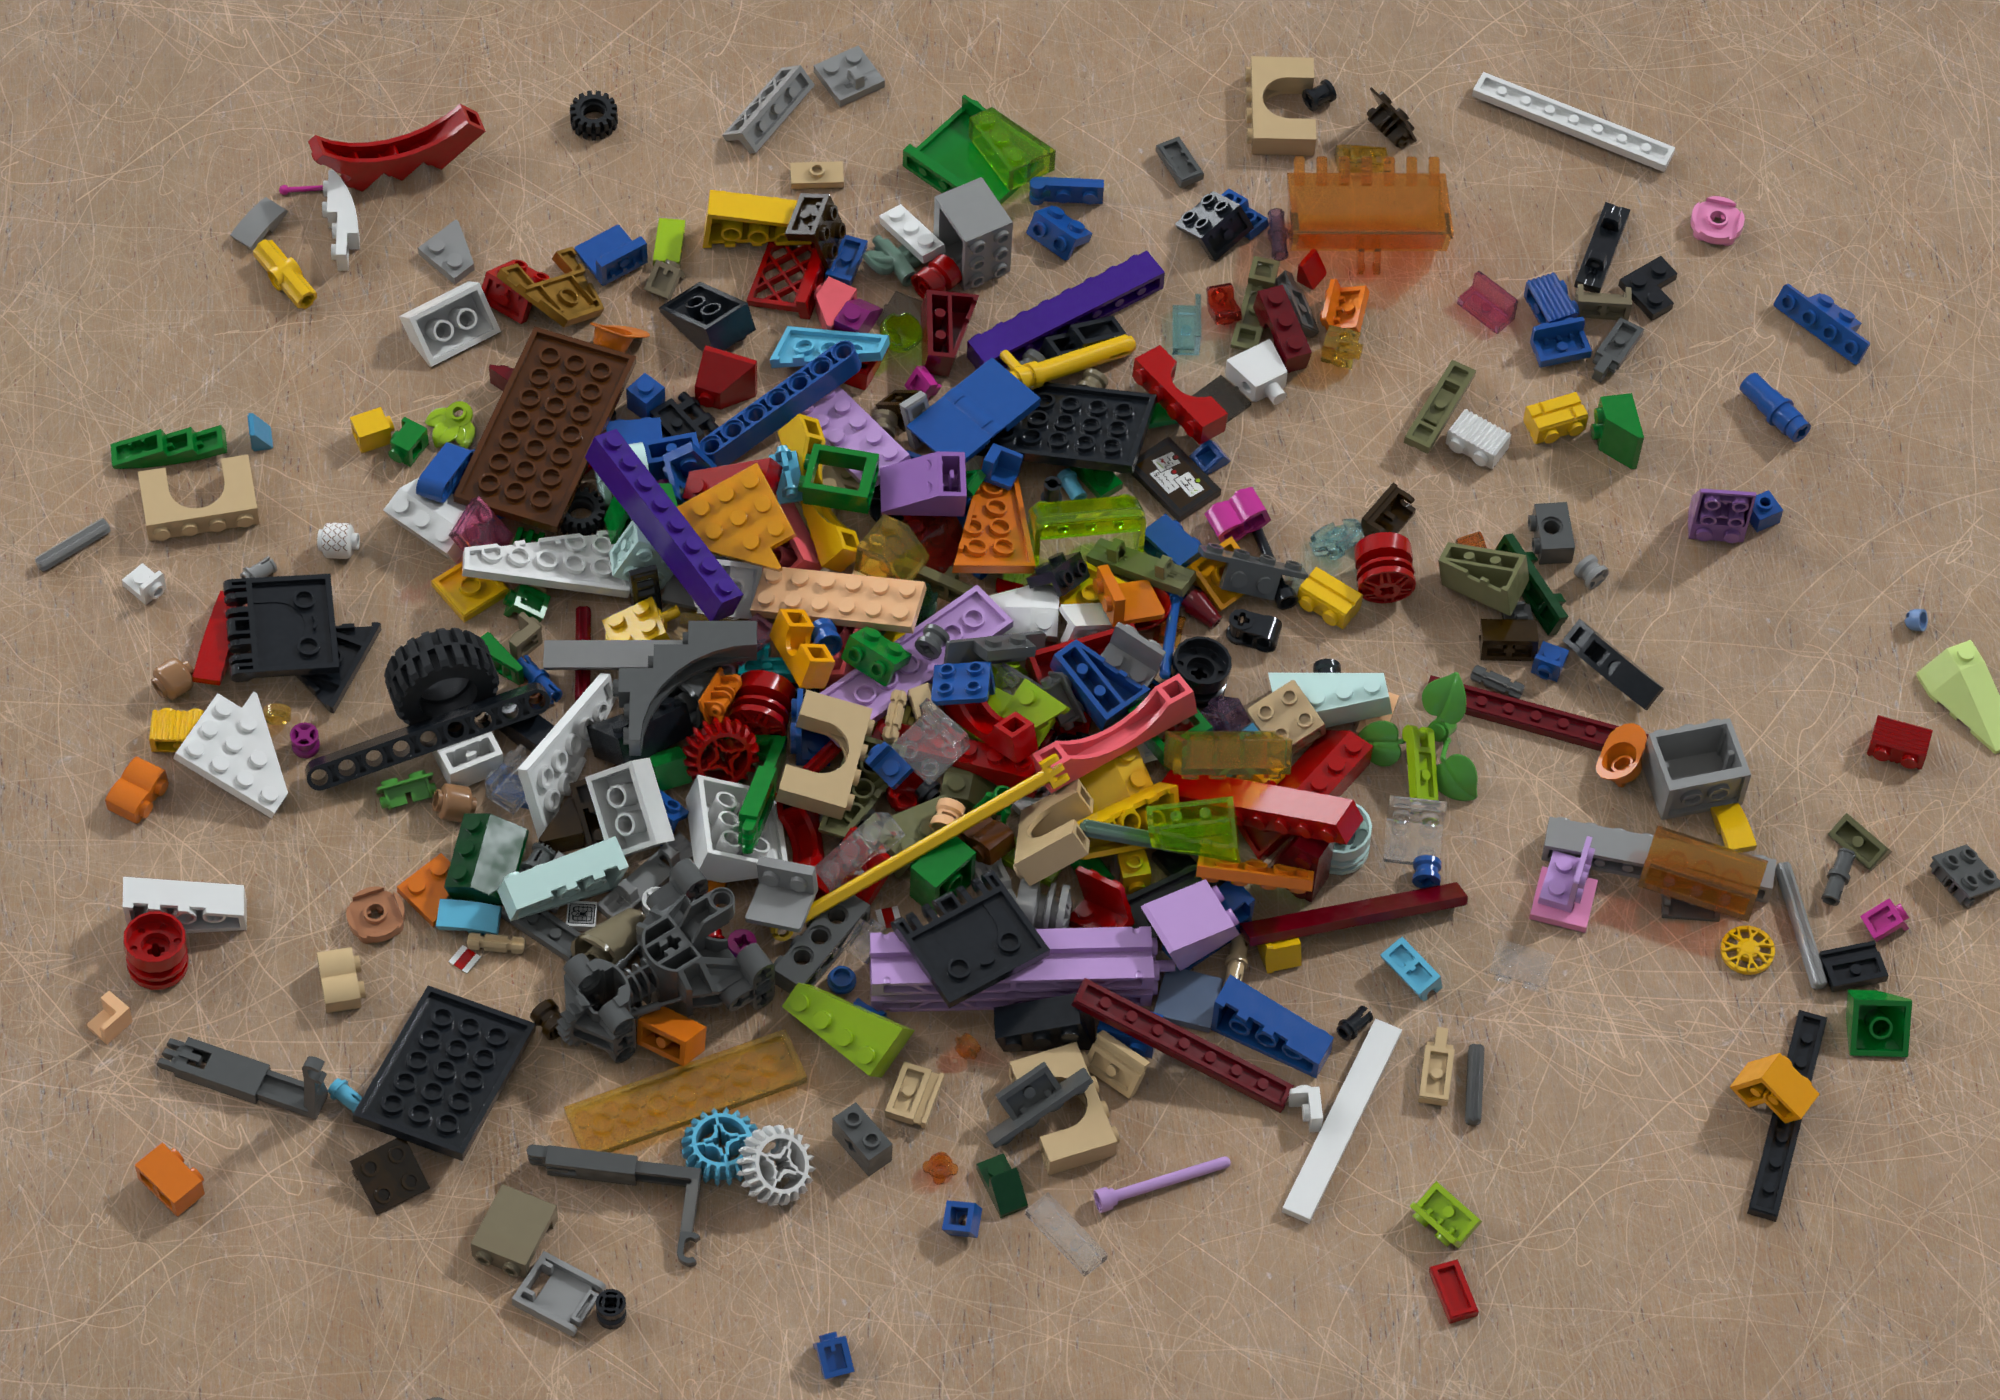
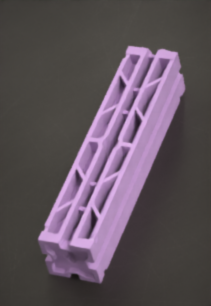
[869,926,1175,1012]

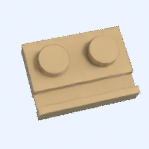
[1087,1030,1150,1099]
[885,1062,945,1129]

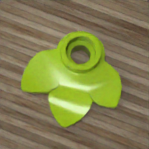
[425,401,476,449]

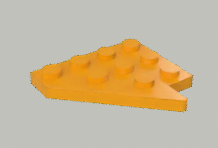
[677,463,797,572]

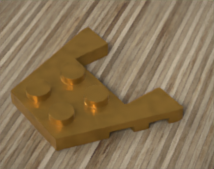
[497,247,605,327]

